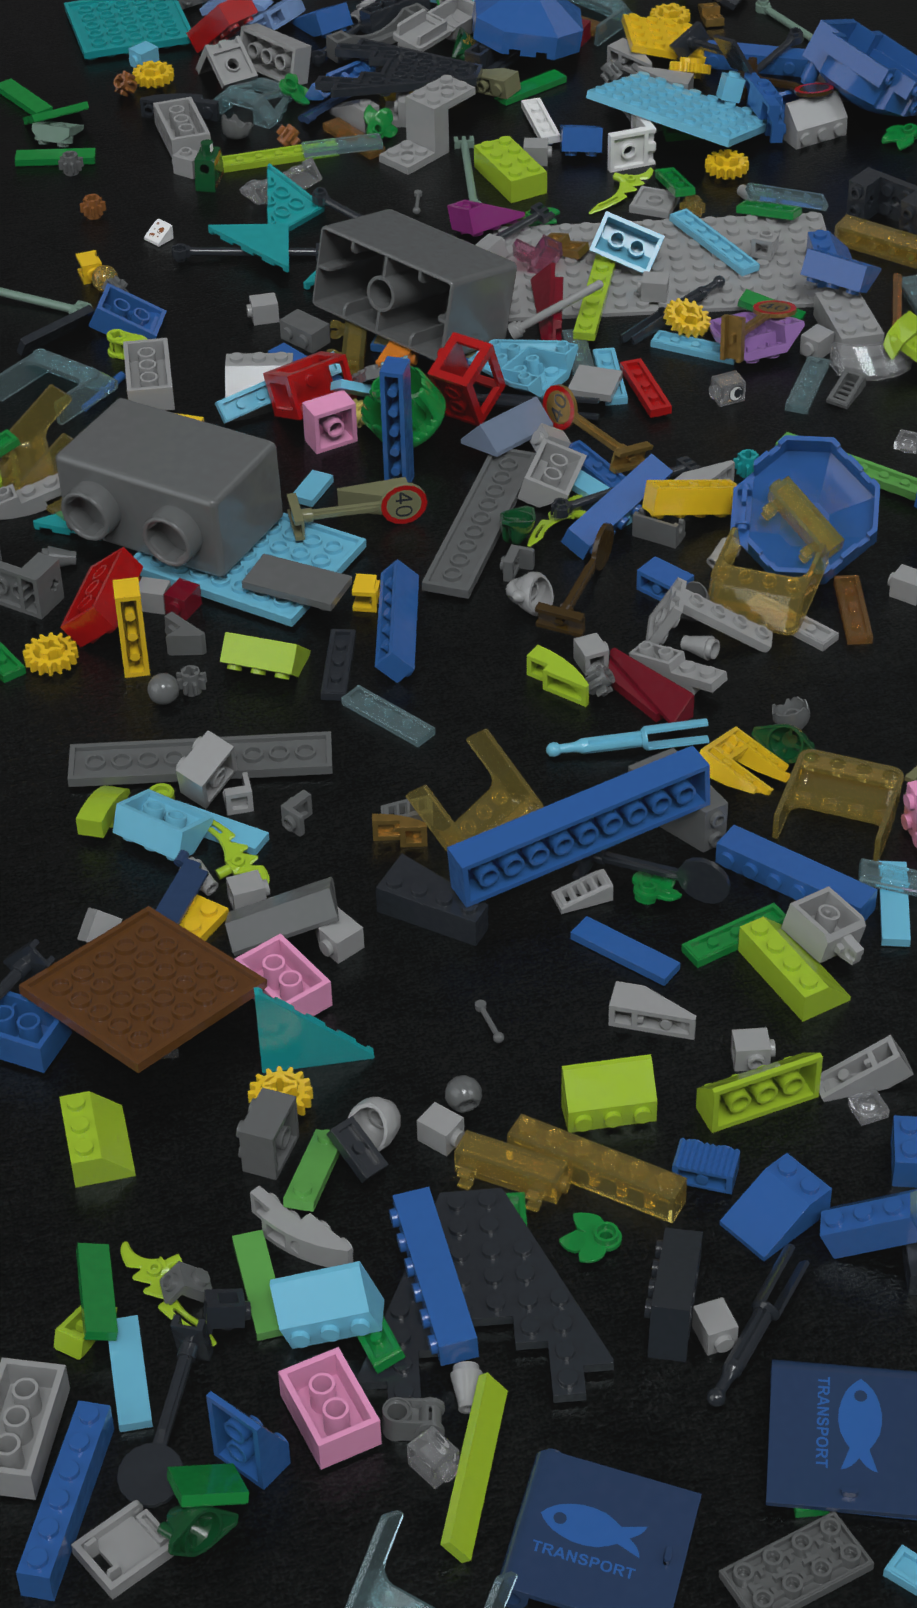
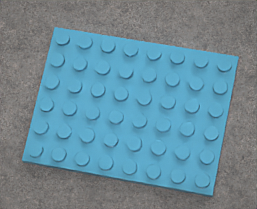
[586,71,767,147]
[133,513,367,627]

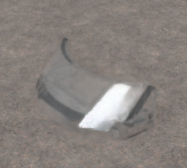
[239,157,322,205]
[829,341,915,381]

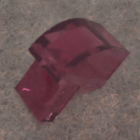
[513,234,563,274]

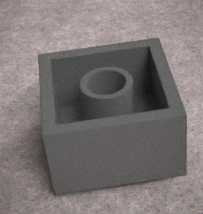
[236,1088,299,1180]

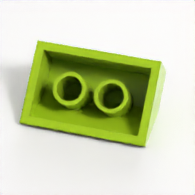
[220,632,311,680]
[561,1054,657,1133]
[60,1091,136,1188]

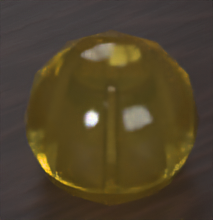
[91,265,118,291]

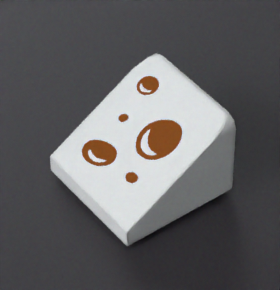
[144,219,173,247]

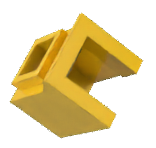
[76,250,103,285]
[352,574,380,613]

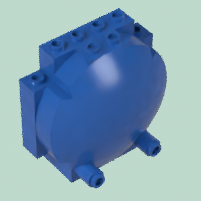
[801,19,917,117]

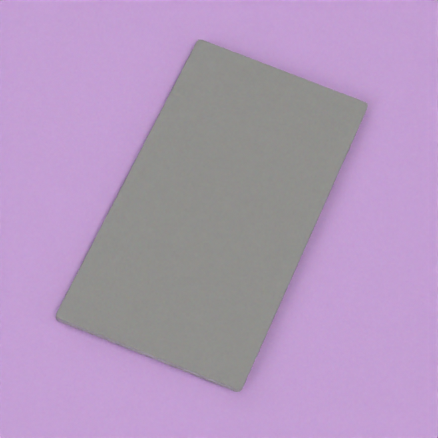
[493,212,844,321]

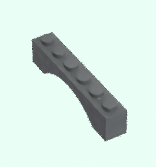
[326,3,429,64]

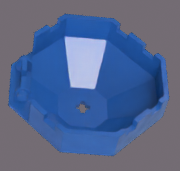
[472,0,583,60]
[730,435,880,584]

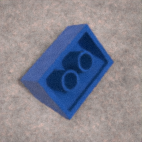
[806,230,852,288]
[800,249,881,296]
[820,1189,917,1259]

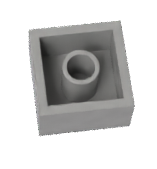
[176,731,237,809]

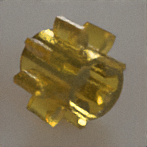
[680,195,705,218]

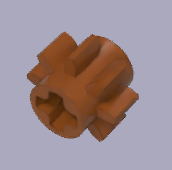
[113,71,137,97]
[276,124,300,147]
[80,194,106,220]

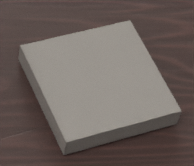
[629,186,680,219]
[568,364,623,402]

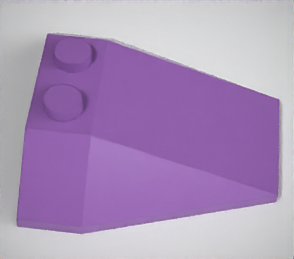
[709,311,805,363]

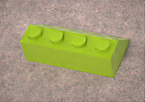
[738,916,851,1022]
[696,1053,823,1133]

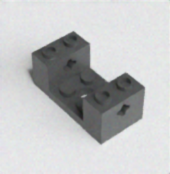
[0,550,65,619]

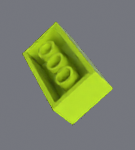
[474,136,547,203]

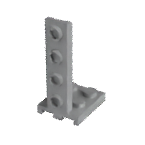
[645,577,773,652]

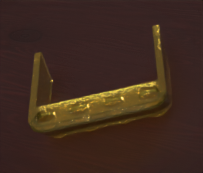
[0,384,73,490]
[708,527,828,635]
[406,729,544,851]
[772,749,904,862]

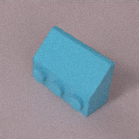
[589,211,665,274]
[112,789,214,861]
[270,1261,384,1349]

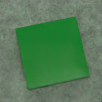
[167,1463,249,1508]

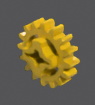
[650,3,690,24]
[669,57,711,79]
[132,61,174,88]
[705,149,749,180]
[663,298,711,338]
[23,632,79,676]
[248,1066,313,1116]

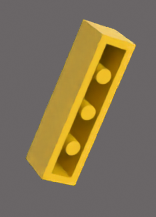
[642,479,737,518]
[113,577,150,678]

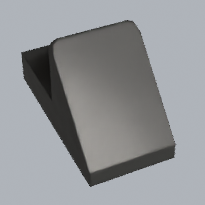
[164,612,207,656]

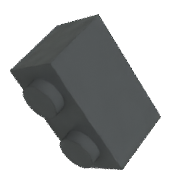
[280,309,330,354]

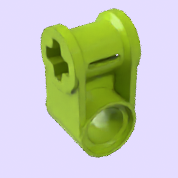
[106,329,148,360]

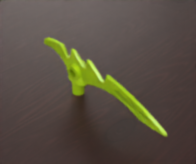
[589,167,653,214]
[527,495,587,547]
[208,819,270,884]
[121,1241,217,1346]

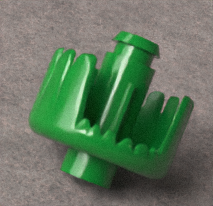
[361,366,446,449]

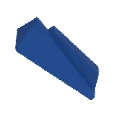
[305,60,376,100]

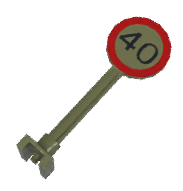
[286,483,427,541]

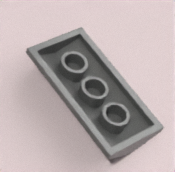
[225,877,339,956]

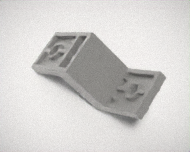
[379,75,475,175]

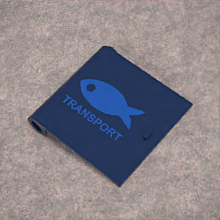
[766,1359,917,1519]
[494,1449,702,1608]

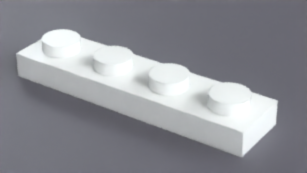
[521,98,561,145]

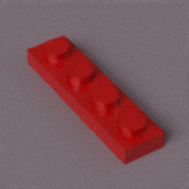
[620,358,672,418]

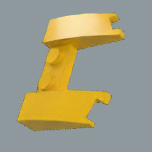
[699,726,791,795]

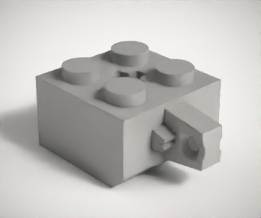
[781,886,866,965]

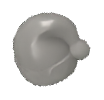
[506,572,554,616]
[347,1097,401,1151]

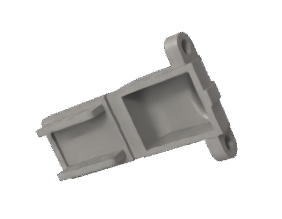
[393,0,474,52]

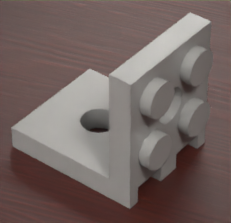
[196,36,258,89]

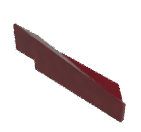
[530,263,564,341]
[608,647,694,723]

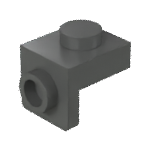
[500,544,535,582]
[281,789,313,837]
[160,1261,212,1305]

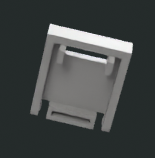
[71,1500,174,1600]

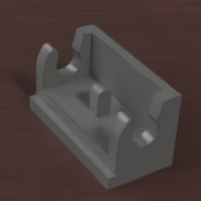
[632,507,686,549]

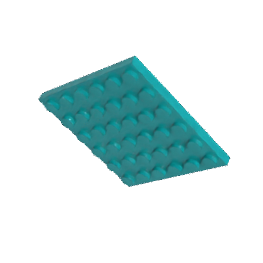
[64,0,191,60]

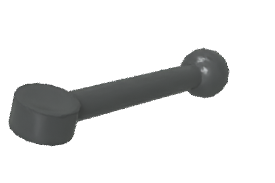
[413,190,422,215]
[475,1000,504,1043]

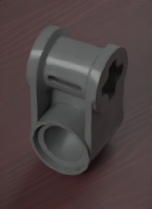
[382,1397,445,1443]

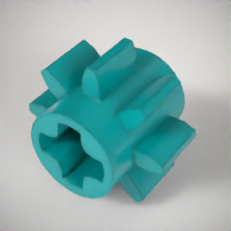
[733,449,759,478]

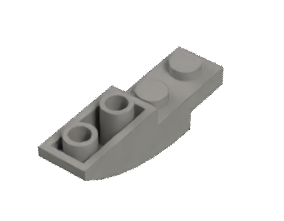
[0,473,61,520]
[629,641,728,695]
[250,1186,353,1268]

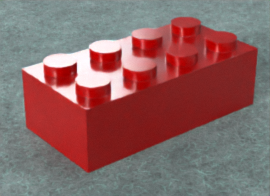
[186,0,258,53]
[60,547,143,647]

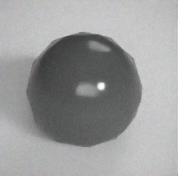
[147,673,180,705]
[445,1075,482,1113]

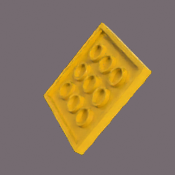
[621,13,706,64]

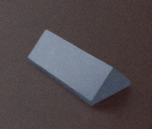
[461,396,553,457]

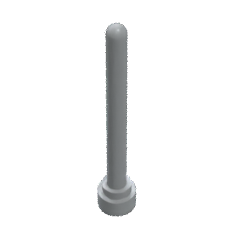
[507,280,604,340]

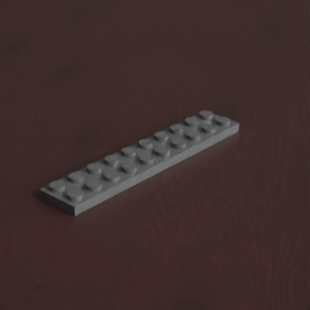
[422,449,536,599]
[68,731,333,787]

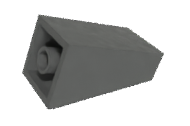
[628,748,728,853]

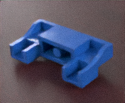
[744,72,786,143]

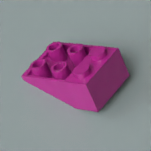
[447,199,525,236]

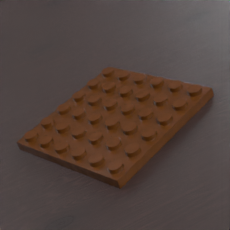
[19,906,267,1073]

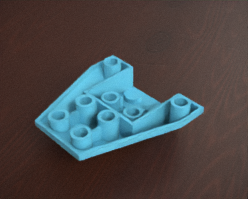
[468,339,578,397]

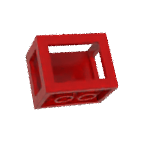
[427,332,506,426]
[263,351,358,420]

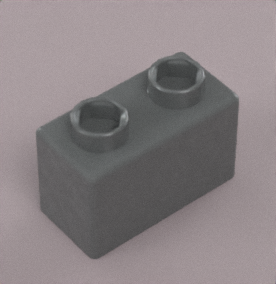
[313,209,517,361]
[56,398,283,577]

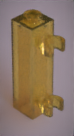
[327,320,369,375]
[761,476,844,564]
[454,1130,572,1212]

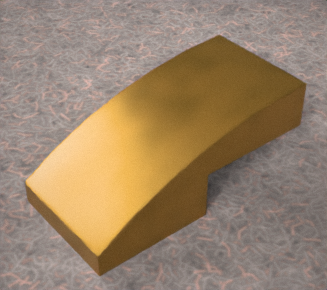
[698,2,724,27]
[541,233,590,259]
[372,814,427,847]

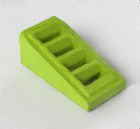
[54,1305,117,1360]

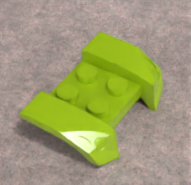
[883,311,917,362]

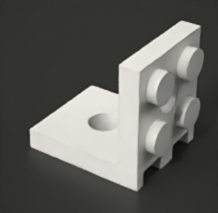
[608,114,656,173]

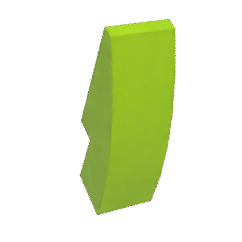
[527,645,589,707]
[76,785,130,838]

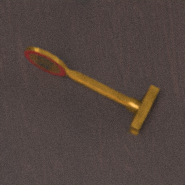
[720,300,797,363]
[543,384,653,474]

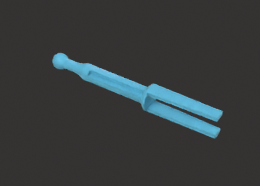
[546,718,709,757]

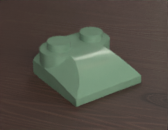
[32,120,84,147]

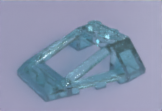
[213,78,293,129]

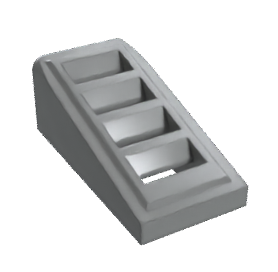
[551,869,613,914]

